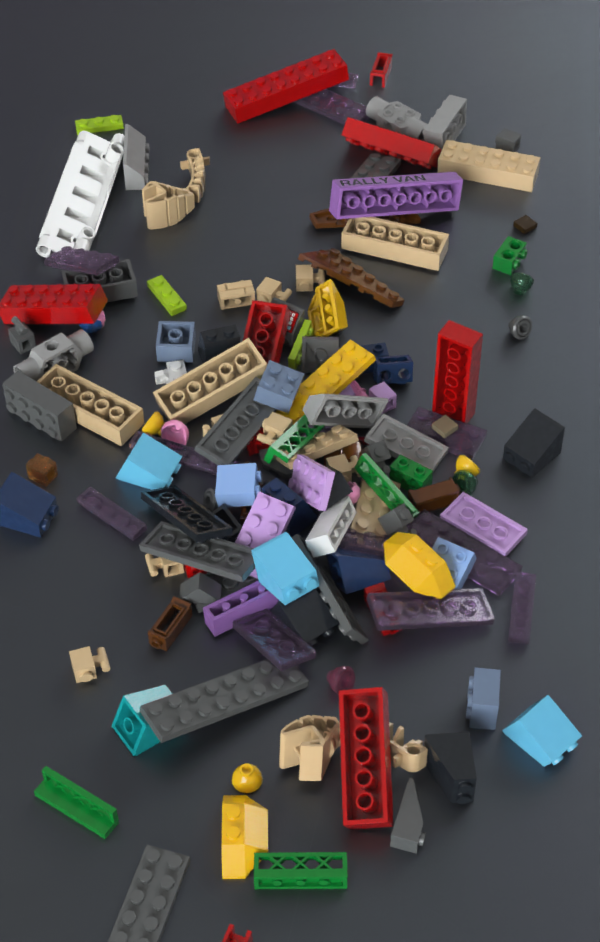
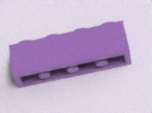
[203,580,280,637]

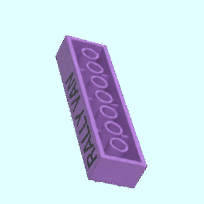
[329,172,463,219]

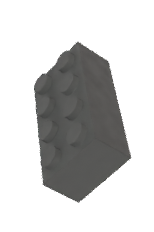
[61,259,138,302]
[2,371,77,442]

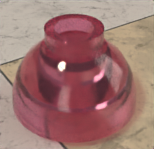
[327,666,355,695]

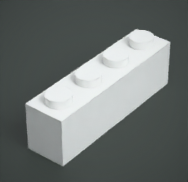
[305,496,357,558]

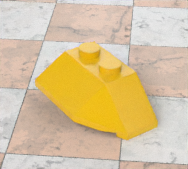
[307,279,348,337]
[383,532,456,599]
[222,795,268,879]

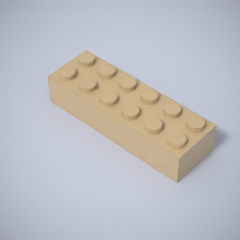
[437,140,541,192]
[341,217,449,271]
[153,338,267,424]
[37,364,145,446]

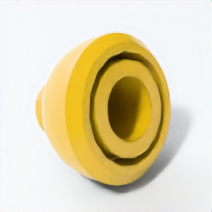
[142,411,164,436]
[454,455,480,481]
[232,763,263,793]

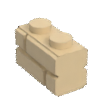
[217,280,255,310]

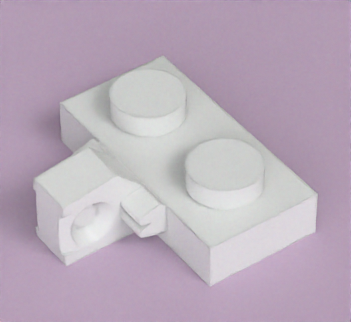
[154,360,187,385]

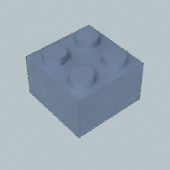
[156,321,196,362]
[254,360,304,414]
[466,667,501,730]

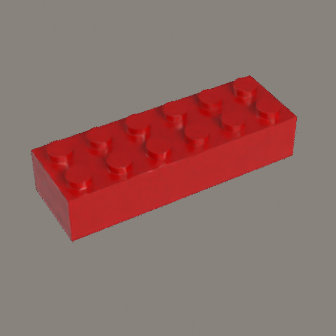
[341,117,442,170]
[0,284,108,324]
[432,320,483,428]
[339,687,394,830]

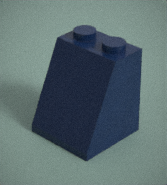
[0,472,59,538]
[262,477,318,538]
[326,546,392,594]

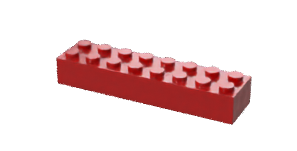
[223,49,349,124]

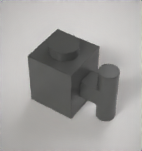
[8,316,36,354]
[361,440,391,474]
[378,503,417,536]

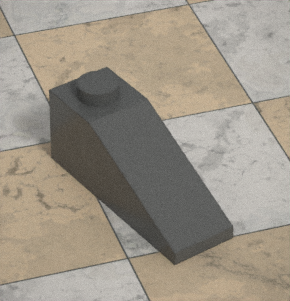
[390,778,426,854]

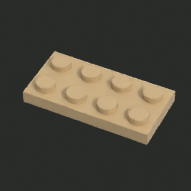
[276,425,359,470]
[348,478,401,546]

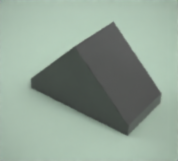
[179,572,222,604]

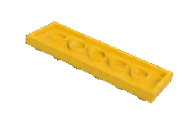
[275,339,376,424]

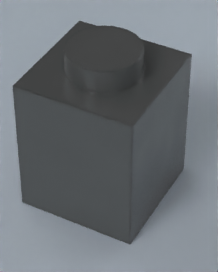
[495,128,521,152]

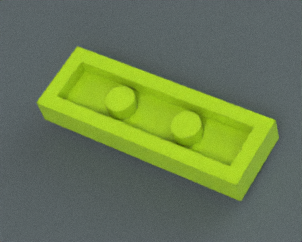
[75,115,124,135]
[147,275,187,316]
[288,319,314,370]

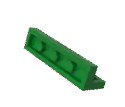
[263,414,325,464]
[354,453,420,519]
[34,766,119,839]
[254,852,348,889]

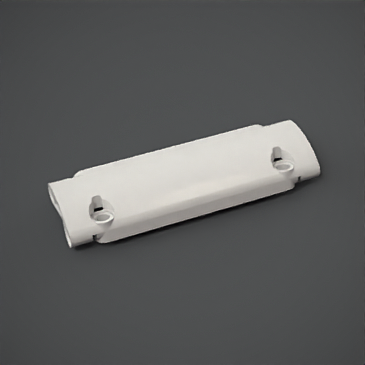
[36,131,125,262]

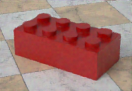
[243,300,291,364]

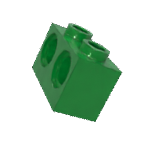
[492,236,528,275]
[389,454,433,491]

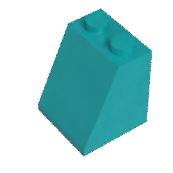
[112,685,173,756]

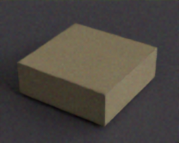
[432,415,458,438]

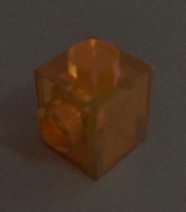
[26,453,58,487]

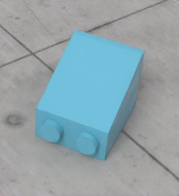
[116,433,182,490]
[251,532,319,605]
[502,695,582,767]

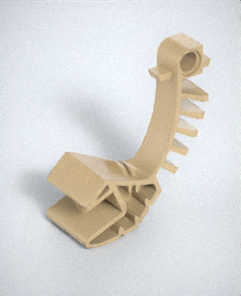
[142,148,210,230]
[279,715,428,781]

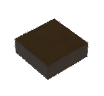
[513,215,537,234]

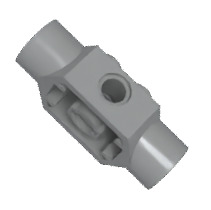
[366,96,428,141]
[13,329,94,382]

